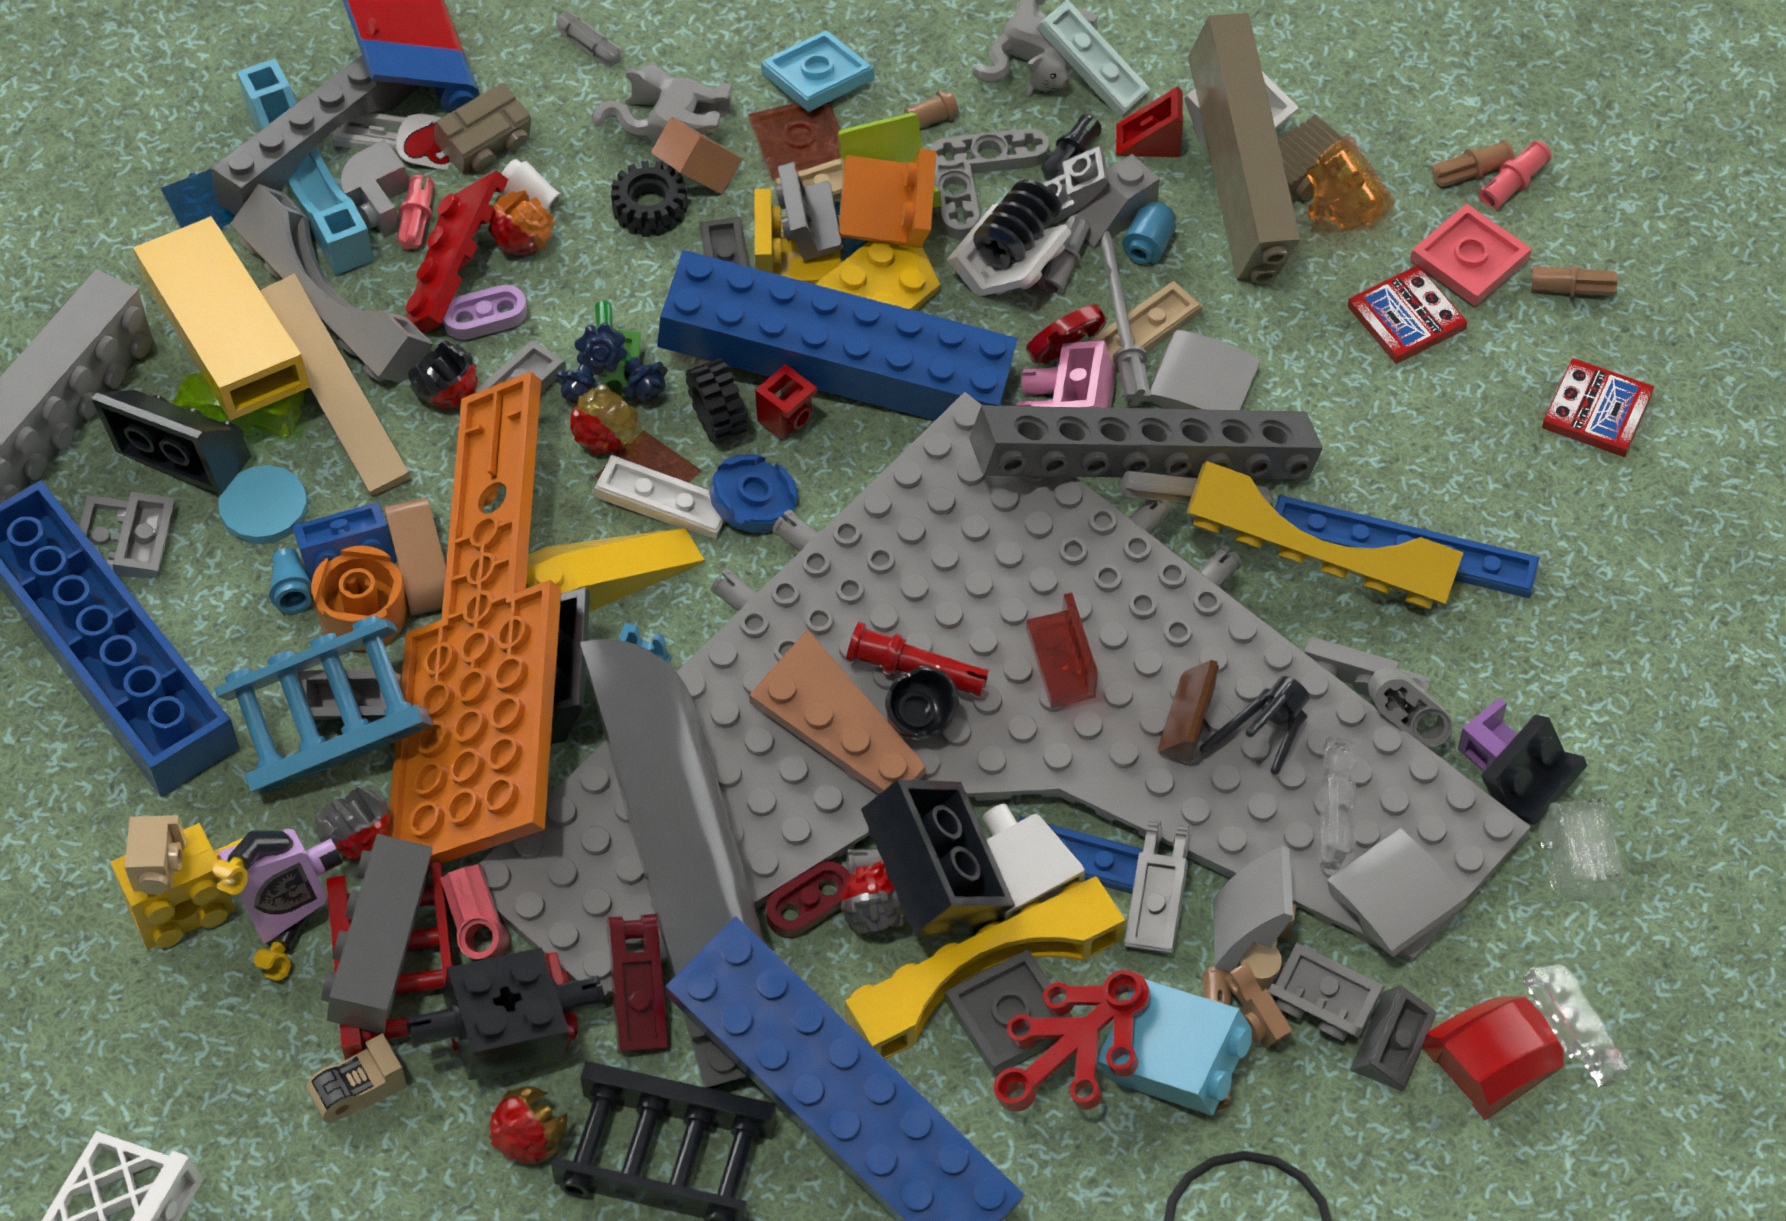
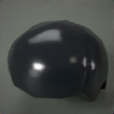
[885,666,959,741]

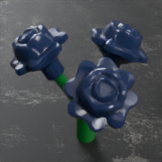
[556,300,668,406]

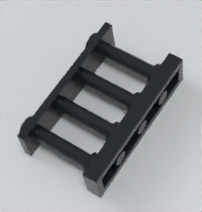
[551,1061,777,1221]

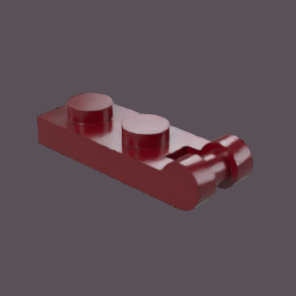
[607,914,668,1053]

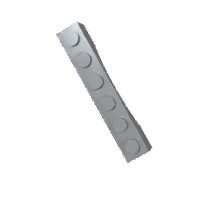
[230,184,433,383]

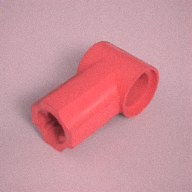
[440,864,510,960]

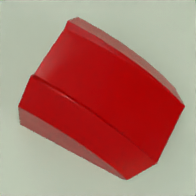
[1422,996,1564,1121]

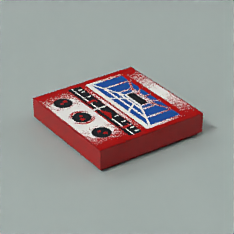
[1347,265,1468,364]
[1542,358,1655,458]

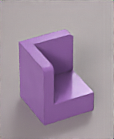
[1458,698,1517,772]

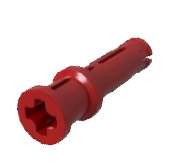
[846,622,989,698]

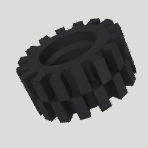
[611,161,687,237]
[685,358,748,444]

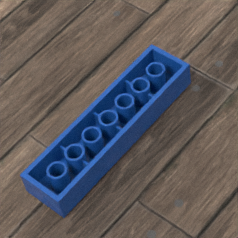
[657,250,1018,420]
[0,480,239,797]
[666,916,1025,1221]

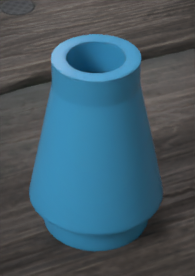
[269,548,313,614]

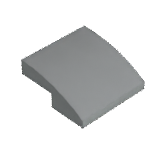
[1149,330,1261,410]
[79,492,175,578]
[1327,828,1467,957]
[1213,846,1293,972]

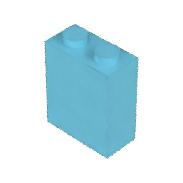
[1097,979,1253,1116]

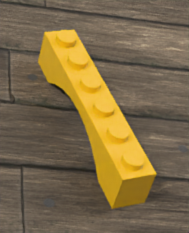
[1185,461,1464,610]
[845,876,1126,1060]

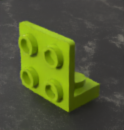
[838,112,942,208]

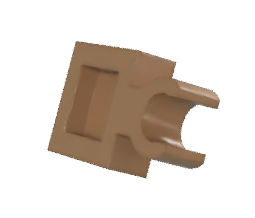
[1224,963,1293,1050]

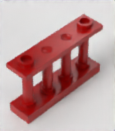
[326,861,459,1060]

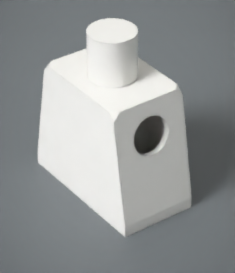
[982,804,1085,921]

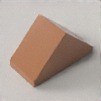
[651,116,743,195]

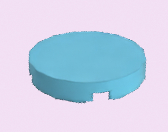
[218,465,308,545]

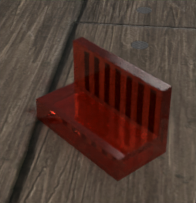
[1026,592,1098,708]

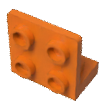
[838,148,936,248]

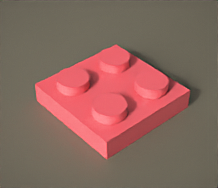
[1410,203,1532,307]

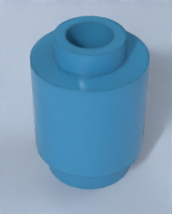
[1122,202,1176,264]

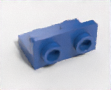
[292,502,396,582]

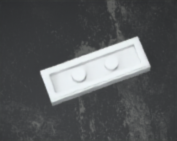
[594,455,725,539]

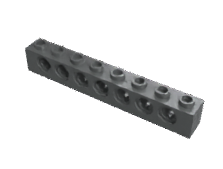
[969,405,1323,480]

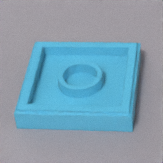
[761,30,875,112]

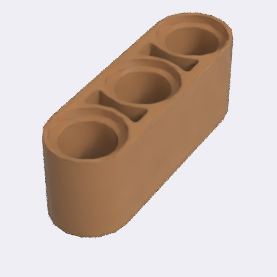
[384,497,446,616]

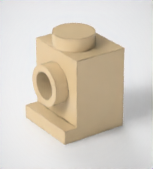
[125,815,186,894]

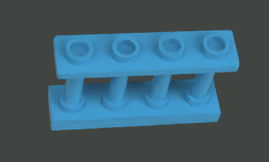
[214,616,433,795]

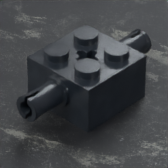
[406,947,605,1081]

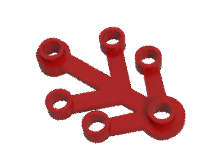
[993,970,1150,1112]

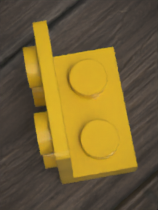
[754,188,841,284]

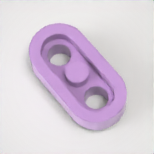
[443,285,527,340]

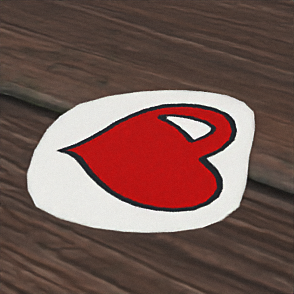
[396,114,450,170]

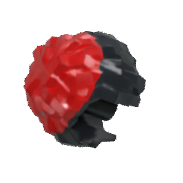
[408,341,478,409]

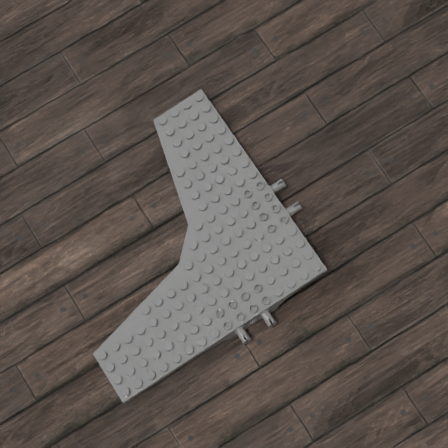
[479,392,1531,1001]

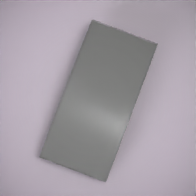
[1043,146,1109,225]

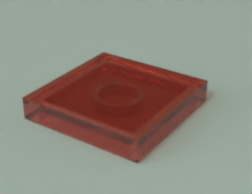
[749,101,841,180]

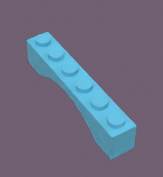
[237,58,374,275]

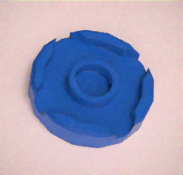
[709,454,798,533]

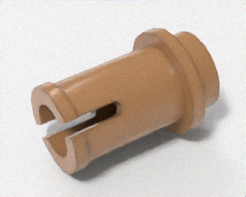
[904,90,959,129]

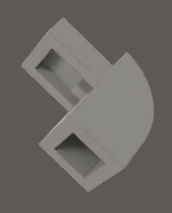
[341,139,408,238]

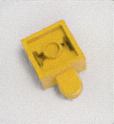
[110,823,243,950]

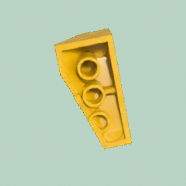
[526,528,705,612]

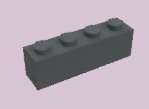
[321,834,433,1034]

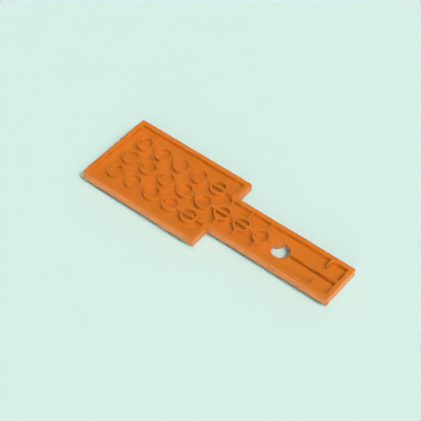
[388,371,561,867]

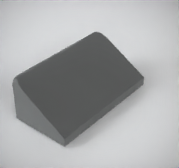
[1350,985,1437,1092]

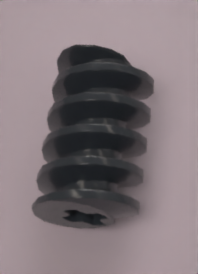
[973,179,1062,268]

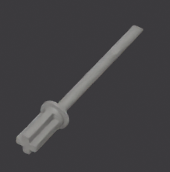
[1101,231,1151,406]

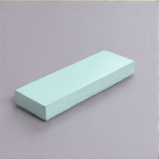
[1036,0,1150,116]

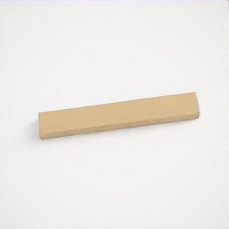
[260,273,411,497]

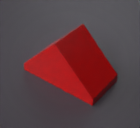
[1116,86,1183,157]

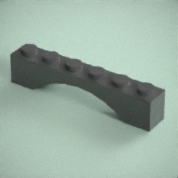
[211,55,420,216]

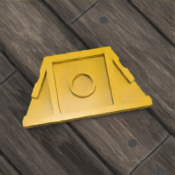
[815,241,940,311]

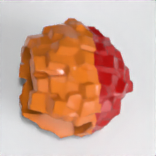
[488,190,555,256]

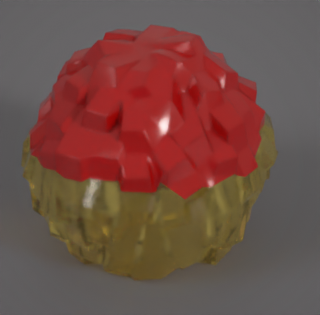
[570,384,639,455]

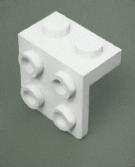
[947,203,1071,297]

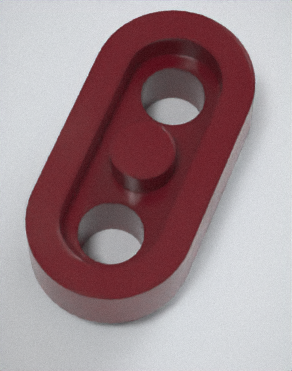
[766,861,850,937]

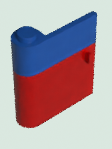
[342,0,480,113]

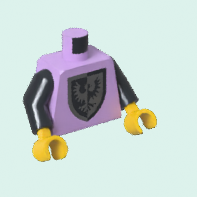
[213,829,343,981]

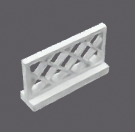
[42,1131,204,1221]

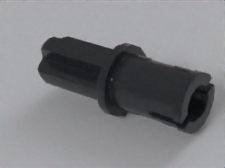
[1041,114,1102,181]

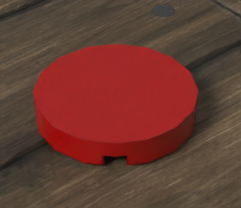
[1025,304,1107,364]

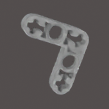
[931,129,1049,240]

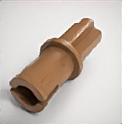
[1432,140,1515,187]
[1531,264,1618,298]

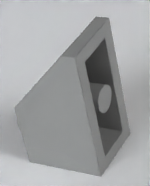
[1071,154,1160,249]

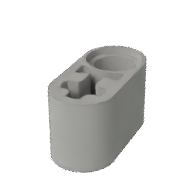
[1368,667,1452,747]

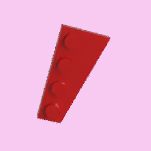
[405,170,509,334]

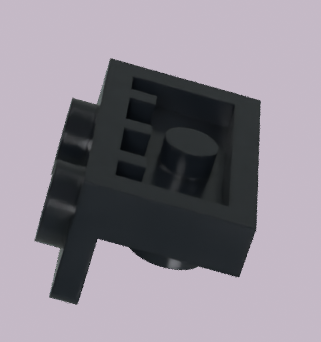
[1481,714,1588,825]

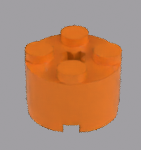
[311,546,409,651]

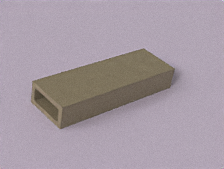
[1188,13,1300,283]

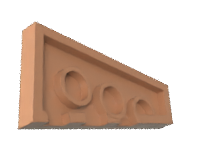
[749,629,926,794]

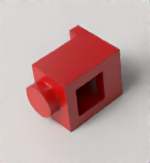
[755,364,817,440]

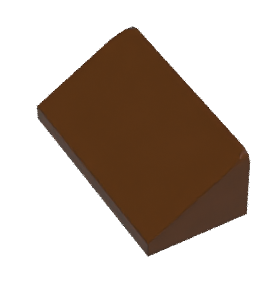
[1158,660,1219,763]

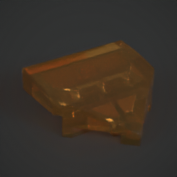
[1306,133,1396,229]

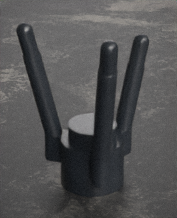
[1199,676,1310,775]

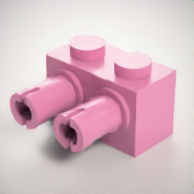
[1017,340,1116,408]

